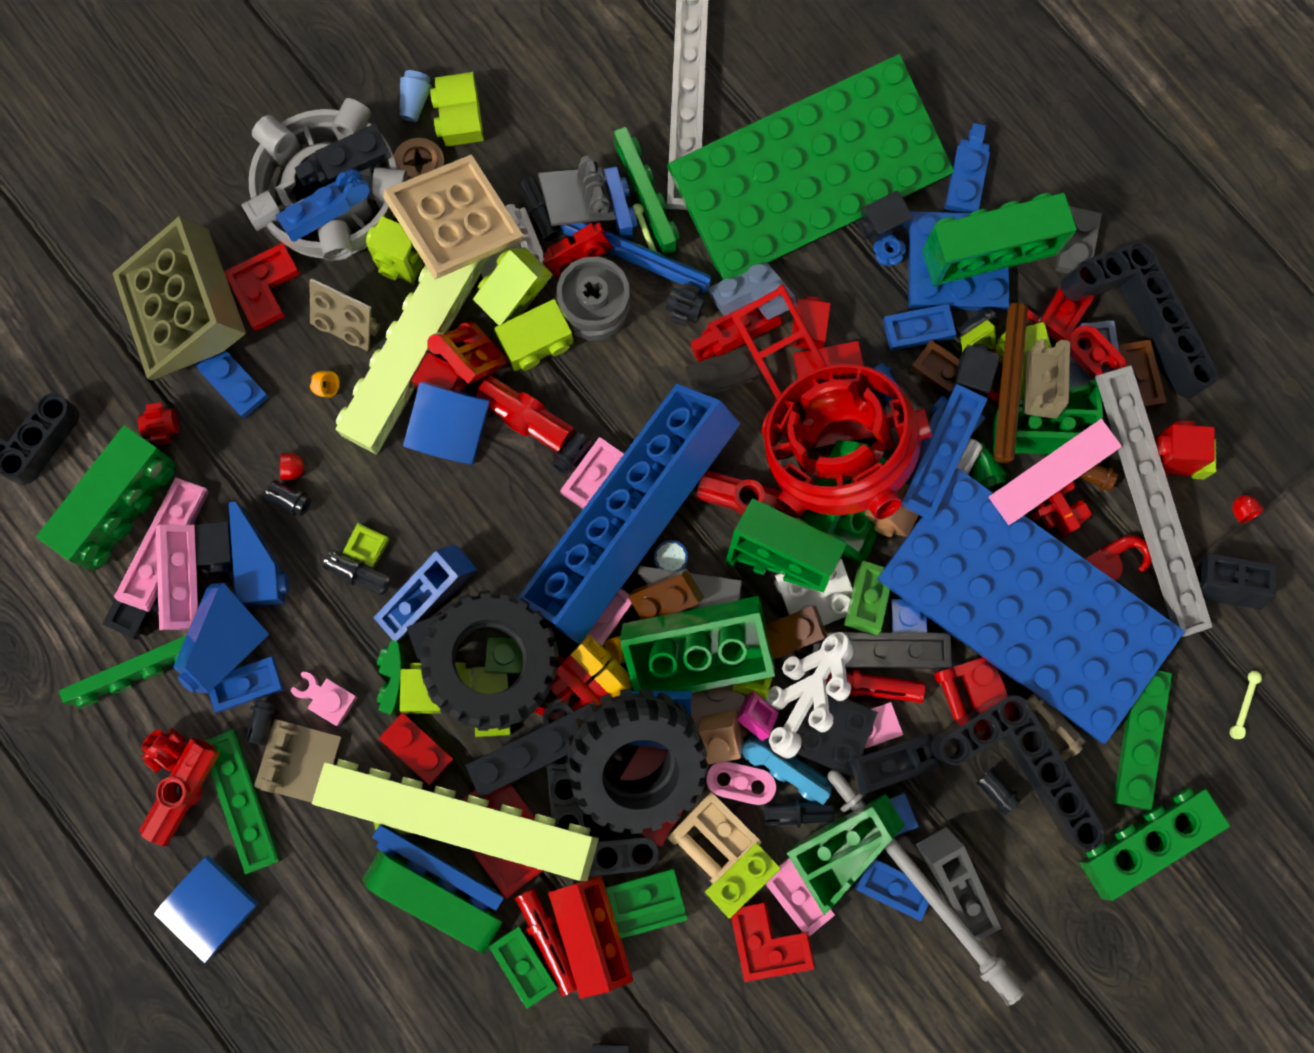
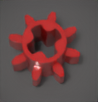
[138,402,180,446]
[141,728,186,773]

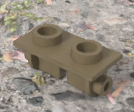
[1014,694,1086,762]

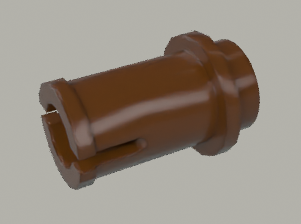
[1078,464,1119,491]

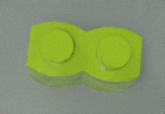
[430,72,484,147]

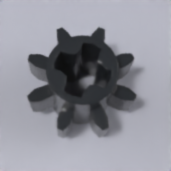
[665,282,705,327]

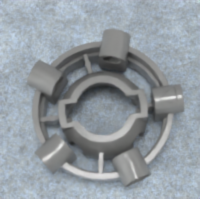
[241,98,408,261]

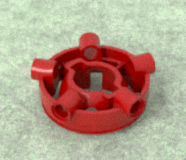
[762,364,932,520]

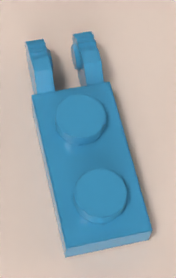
[742,734,833,805]

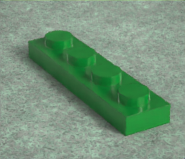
[614,127,680,256]
[58,635,187,708]
[1113,670,1172,811]

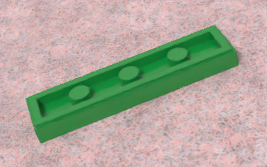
[204,729,281,875]

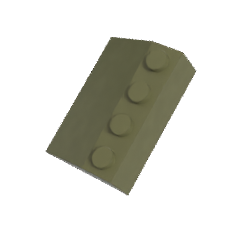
[112,216,246,380]

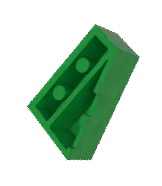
[992,379,1103,454]
[725,498,847,593]
[787,794,905,916]

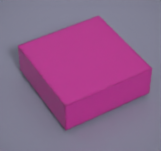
[736,692,779,741]

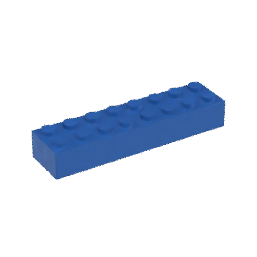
[516,383,740,645]

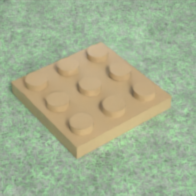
[383,154,523,280]

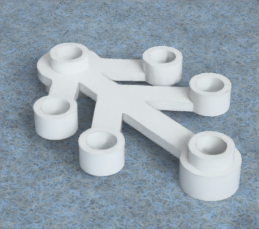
[765,632,854,759]

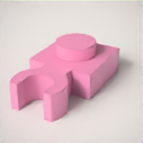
[290,672,358,727]

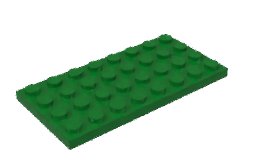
[667,54,954,281]

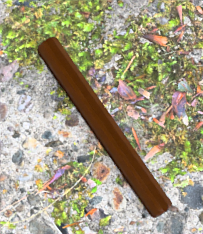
[994,303,1028,463]

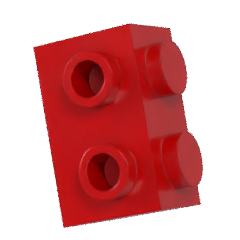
[1154,421,1215,476]

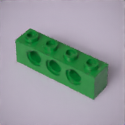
[1079,787,1230,901]

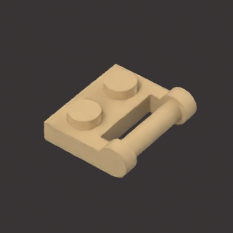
[667,792,762,884]

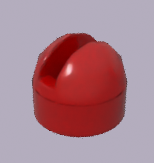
[280,453,304,480]
[1232,495,1264,524]

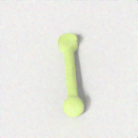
[632,204,660,254]
[1229,671,1262,739]

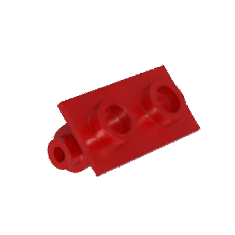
[542,222,614,280]

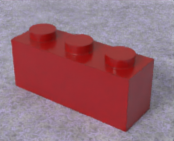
[548,875,634,999]

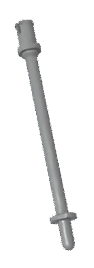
[828,770,1026,1006]

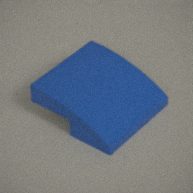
[403,381,491,465]
[154,855,259,963]

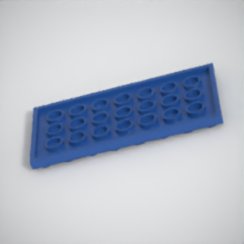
[876,468,1185,744]

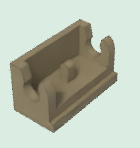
[1023,339,1070,419]

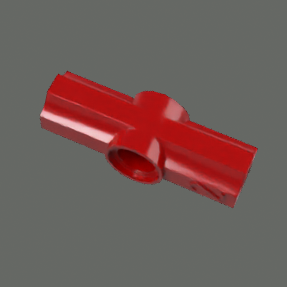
[476,376,575,453]
[695,471,794,518]
[139,738,220,846]

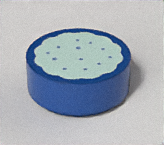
[654,540,688,572]

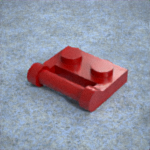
[427,321,509,384]
[934,657,1014,734]

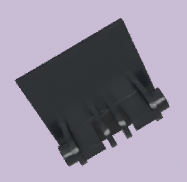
[796,694,878,778]

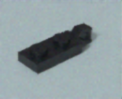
[294,123,391,187]

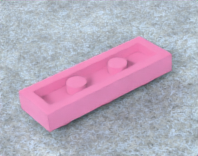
[156,524,198,630]

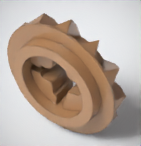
[393,138,445,180]

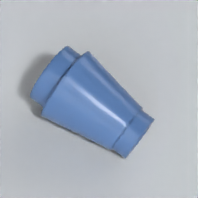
[399,70,432,122]

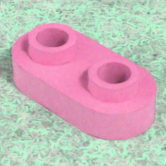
[706,761,776,805]

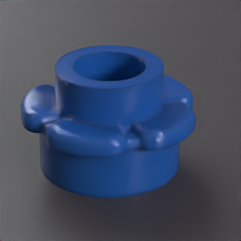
[873,235,906,266]

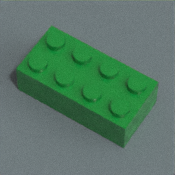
[922,193,1077,287]
[36,425,177,572]
[620,596,775,693]

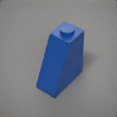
[173,583,269,693]

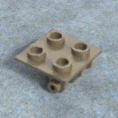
[310,278,380,351]
[254,719,342,803]

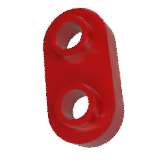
[1067,325,1127,380]

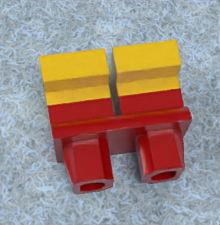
[551,634,632,712]

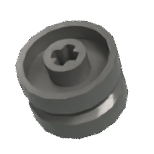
[557,257,630,341]

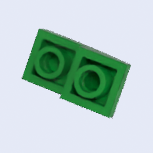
[377,640,406,717]

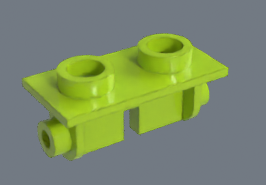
[705,843,781,919]

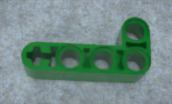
[362,850,503,954]

